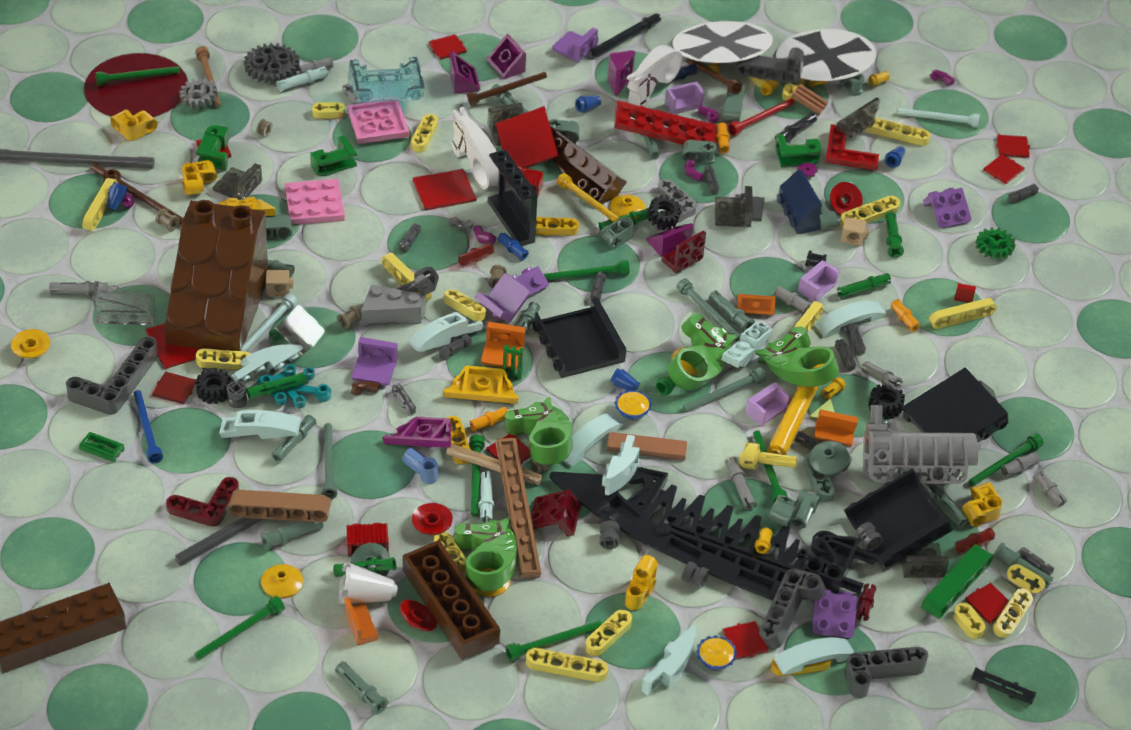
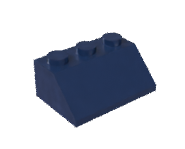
[777,169,822,234]

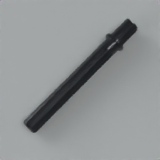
[591,13,661,57]

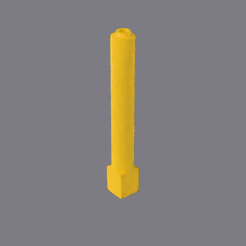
[768,364,824,455]

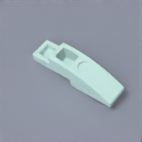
[408,312,483,352]
[721,321,773,368]
[230,344,304,382]
[219,410,301,439]
[602,435,640,495]
[642,625,696,696]

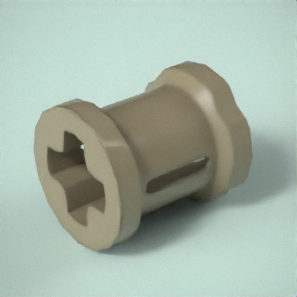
[155,209,180,231]
[488,265,507,288]
[337,305,361,329]

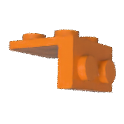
[481,322,526,370]

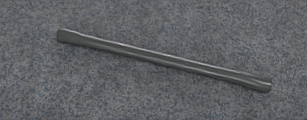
[0,149,155,168]

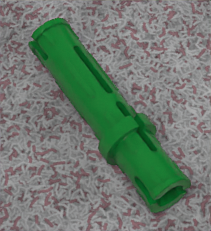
[598,208,649,231]
[837,273,891,299]
[246,372,306,400]
[333,557,397,577]

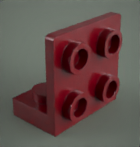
[662,230,706,273]
[531,489,581,537]

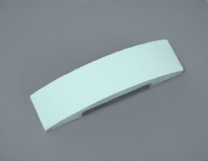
[814,301,887,338]
[562,413,623,468]
[774,638,855,675]

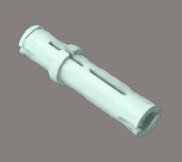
[277,66,328,92]
[479,471,494,524]

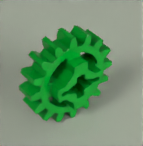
[976,227,1016,260]

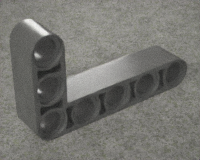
[66,337,158,415]

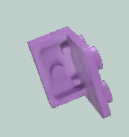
[552,27,599,62]
[923,187,971,228]
[474,273,530,323]
[352,337,398,386]
[812,590,857,638]

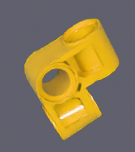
[110,110,158,141]
[182,161,217,196]
[962,482,1002,527]
[624,555,658,610]

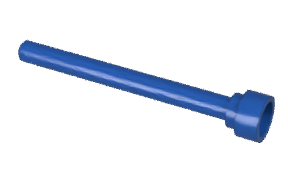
[134,390,163,464]

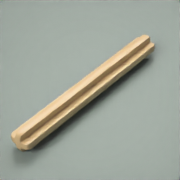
[446,443,542,485]

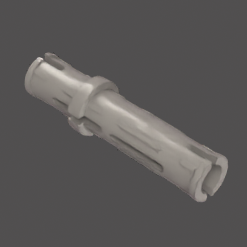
[49,281,108,296]
[861,361,903,390]
[725,456,757,511]

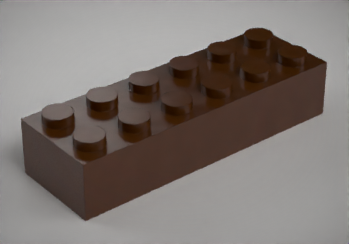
[402,540,500,660]
[0,582,127,674]

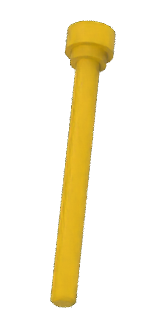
[556,173,619,222]

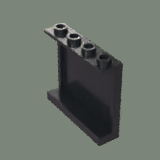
[487,149,538,246]
[532,297,626,378]
[902,367,1009,443]
[844,468,953,572]

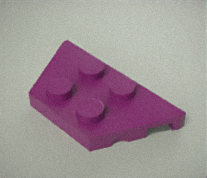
[382,417,452,448]

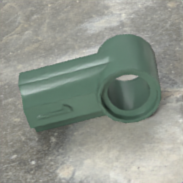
[818,199,838,231]
[789,490,820,530]

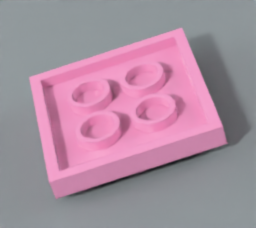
[347,98,409,144]
[285,179,345,225]

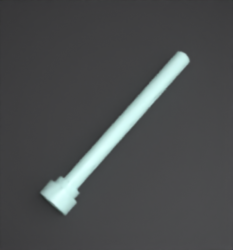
[897,108,980,128]
[241,293,298,352]

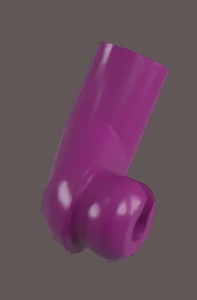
[929,69,955,86]
[698,105,719,123]
[684,159,704,182]
[122,193,134,208]
[473,225,497,245]

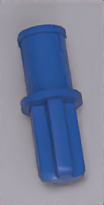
[497,233,529,260]

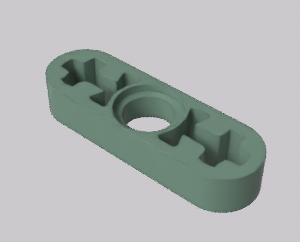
[803,453,835,502]

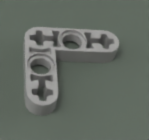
[653,179,697,230]

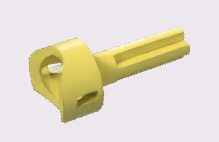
[740,443,797,470]

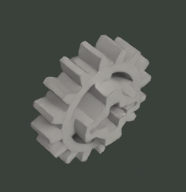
[179,77,218,110]

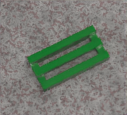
[503,344,524,379]
[79,432,125,463]

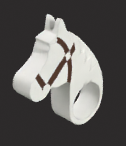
[626,45,683,107]
[452,107,499,190]

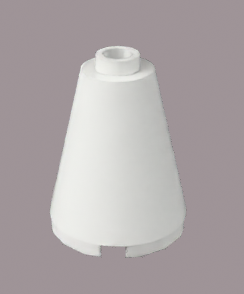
[338,562,397,605]

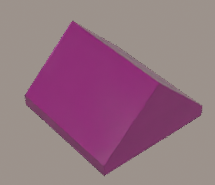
[486,33,526,79]
[607,50,636,96]
[449,51,481,94]
[646,223,694,257]

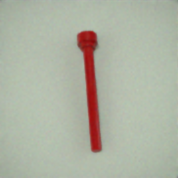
[728,98,795,136]

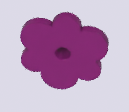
[797,163,818,177]

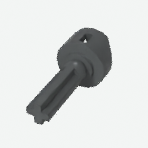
[396,267,439,294]

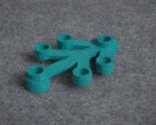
[257,364,331,408]

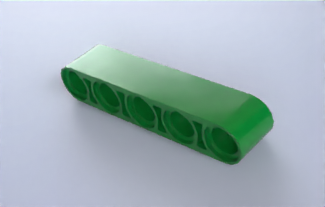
[921,544,994,619]

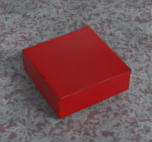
[954,283,976,303]

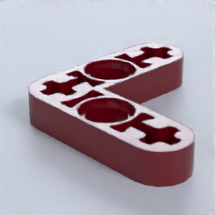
[166,477,239,527]

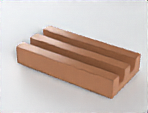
[791,84,828,115]

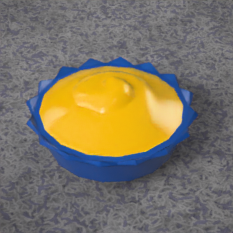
[614,389,652,420]
[696,635,738,671]

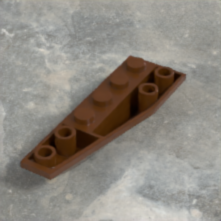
[551,126,627,204]

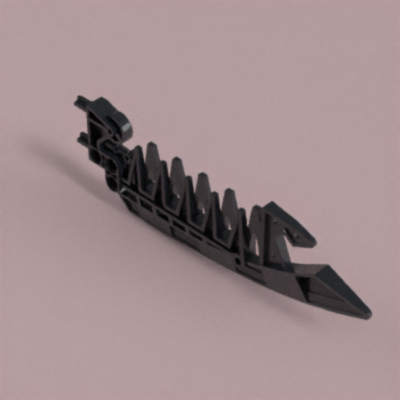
[549,467,877,601]

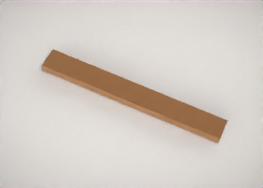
[495,438,541,578]

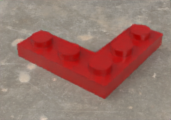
[825,124,879,171]

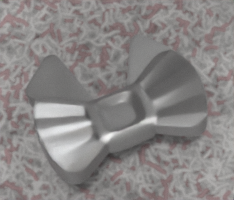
[448,217,473,231]

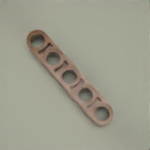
[228,490,331,523]

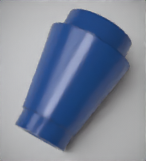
[575,96,601,113]
[885,146,906,168]
[106,182,127,210]
[610,368,640,391]

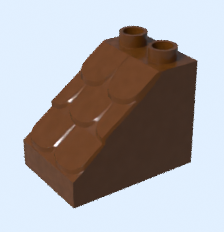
[164,200,268,351]

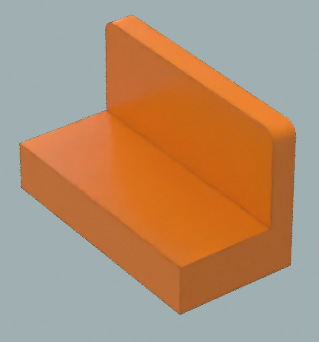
[737,294,776,315]
[814,409,858,447]
[344,598,378,646]

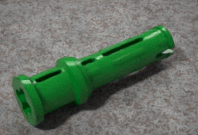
[885,212,904,258]

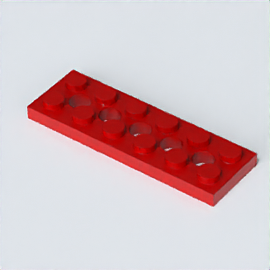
[614,100,717,150]

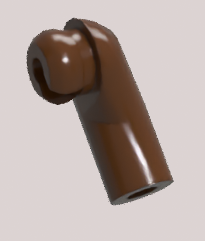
[351,380,380,395]

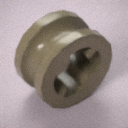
[256,119,272,137]
[530,459,548,474]

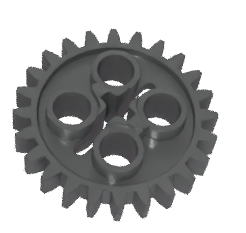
[244,43,300,84]

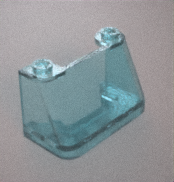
[348,57,425,103]

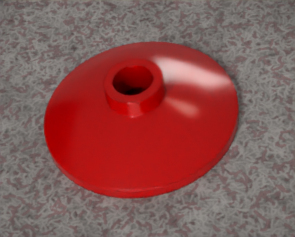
[830,182,863,215]
[412,503,453,535]
[400,599,437,632]

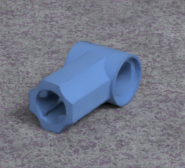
[402,448,438,484]

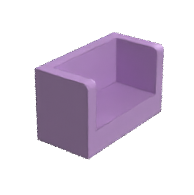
[665,82,704,114]
[798,260,840,301]
[746,382,791,426]

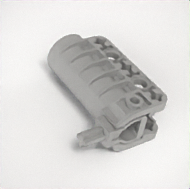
[863,405,978,484]

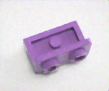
[512,266,550,296]

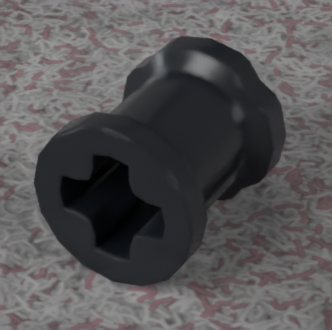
[805,250,827,266]

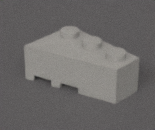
[361,285,426,327]

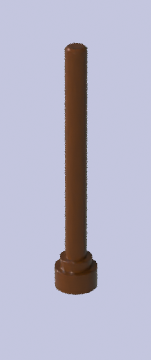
[686,58,742,95]
[466,72,547,107]

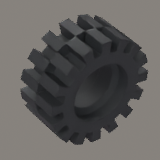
[647,195,681,230]
[196,368,231,404]
[868,384,905,419]

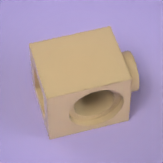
[840,217,869,246]
[266,270,293,297]

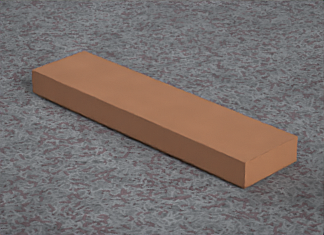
[607,432,687,460]

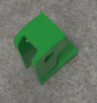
[196,125,229,170]
[775,134,821,167]
[310,135,357,176]

